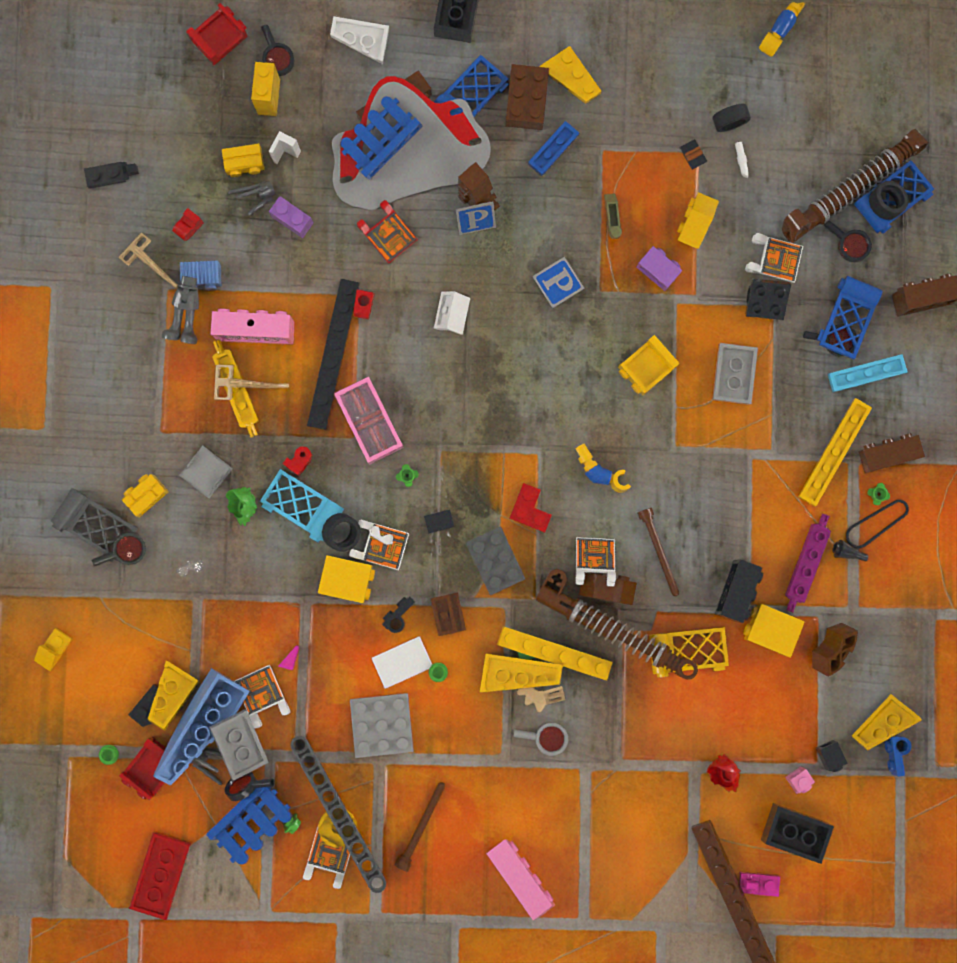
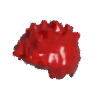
[707,754,741,792]

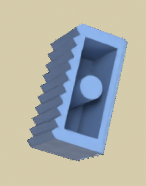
[180,260,222,290]

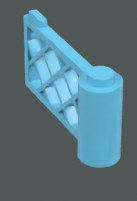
[260,469,344,543]

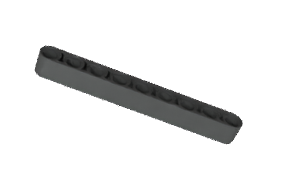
[291,736,386,893]

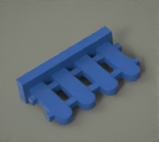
[341,96,423,180]
[206,779,292,865]

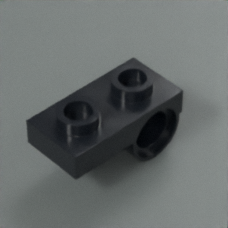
[382,597,415,633]

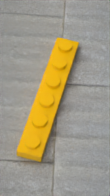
[798,398,872,507]
[497,626,613,681]

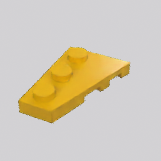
[148,661,199,731]

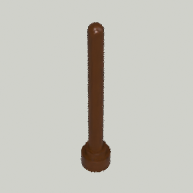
[637,507,679,597]
[395,782,445,872]

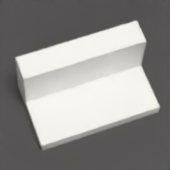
[269,131,301,164]
[434,291,470,335]

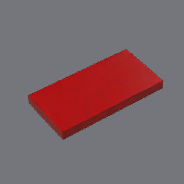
[129,832,191,920]

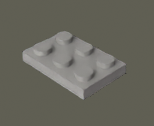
[712,343,758,405]
[209,709,269,781]

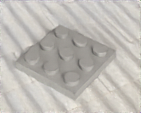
[350,693,414,758]

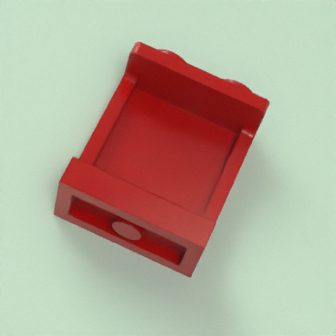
[186,3,248,65]
[119,736,166,800]

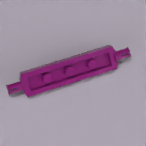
[785,514,831,613]

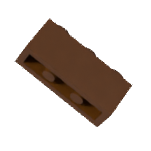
[858,433,925,473]

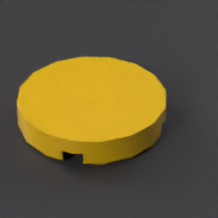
[318,808,357,848]

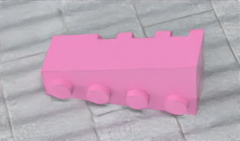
[486,839,555,920]

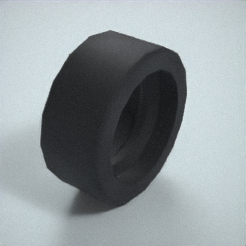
[712,103,751,132]
[869,181,908,220]
[322,513,361,552]

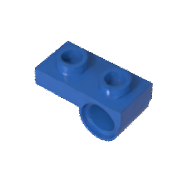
[884,735,911,777]

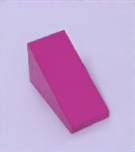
[278,645,300,670]

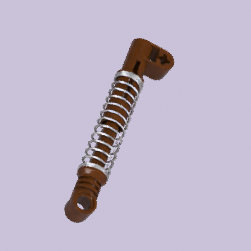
[782,129,929,243]
[536,569,698,680]

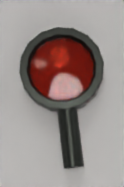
[91,532,146,567]

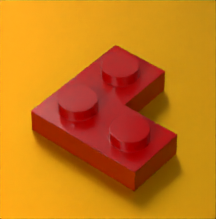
[509,483,552,533]

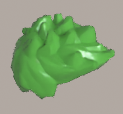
[226,487,257,526]

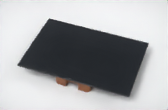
[679,139,708,170]
[424,509,454,534]

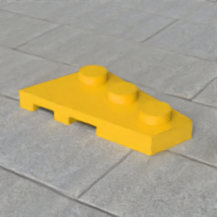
[539,46,602,104]
[852,694,922,751]

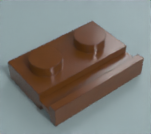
[430,592,466,636]

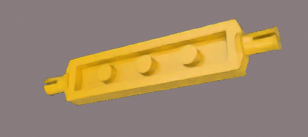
[212,340,259,438]

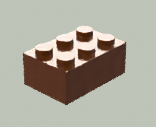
[505,64,549,130]
[892,273,957,317]

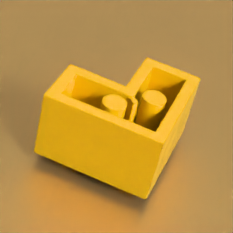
[677,192,719,249]

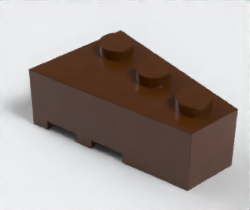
[458,162,500,211]

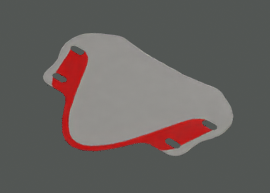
[332,76,491,210]

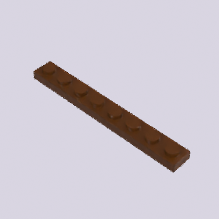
[691,820,775,963]

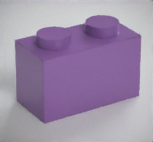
[269,197,313,238]
[637,246,682,291]

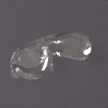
[176,560,203,577]

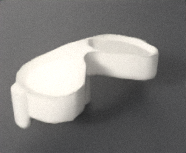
[369,526,393,545]

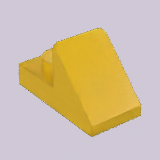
[34,628,72,671]

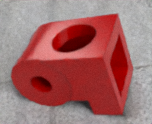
[172,208,204,241]
[354,290,375,320]
[282,446,312,476]

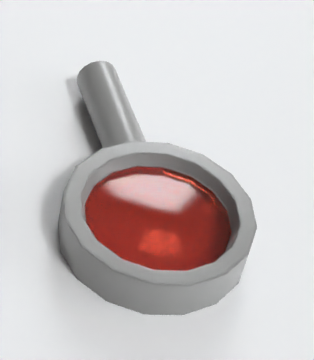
[513,722,568,756]

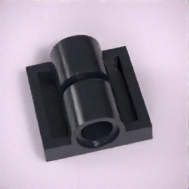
[745,278,791,320]

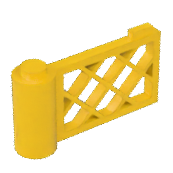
[649,627,729,677]

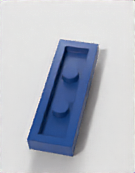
[528,121,579,176]

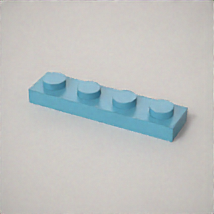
[828,354,908,392]

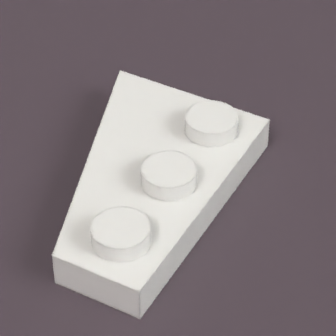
[330,17,389,64]

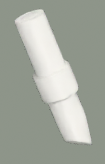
[735,142,748,178]

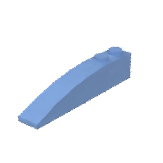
[153,668,250,786]

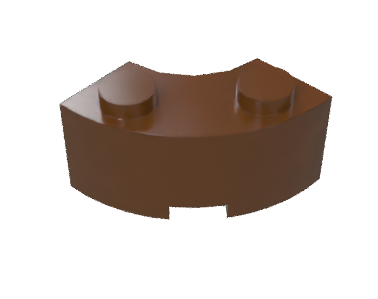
[579,572,637,605]
[812,623,858,677]

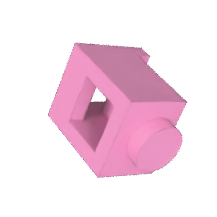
[785,766,815,794]

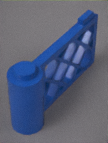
[434,55,509,117]
[853,160,934,234]
[817,276,883,360]

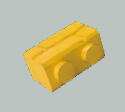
[222,143,265,177]
[121,474,169,517]

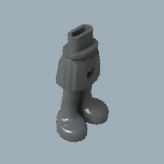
[162,276,199,344]

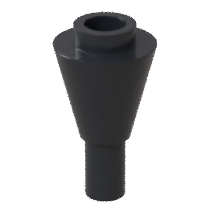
[832,540,868,562]

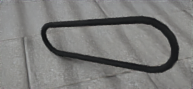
[846,500,909,548]

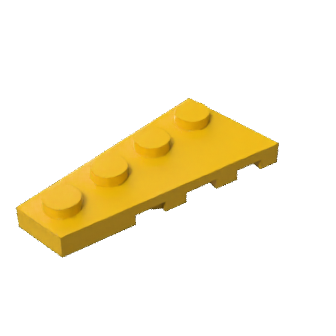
[480,654,563,693]

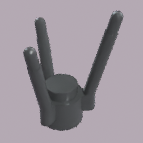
[228,181,276,216]
[191,748,222,785]

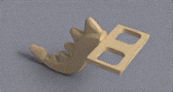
[119,232,179,289]
[214,365,289,400]
[517,686,565,712]

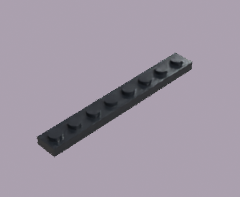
[307,279,360,430]

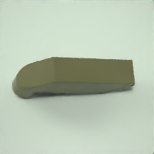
[604,194,622,239]

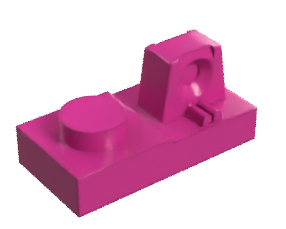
[739,872,780,897]

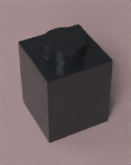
[816,740,848,772]

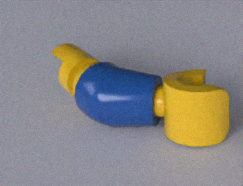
[759,2,805,57]
[575,443,631,493]

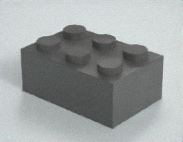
[466,526,525,595]

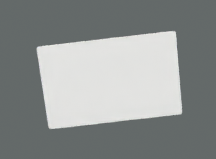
[372,637,432,689]

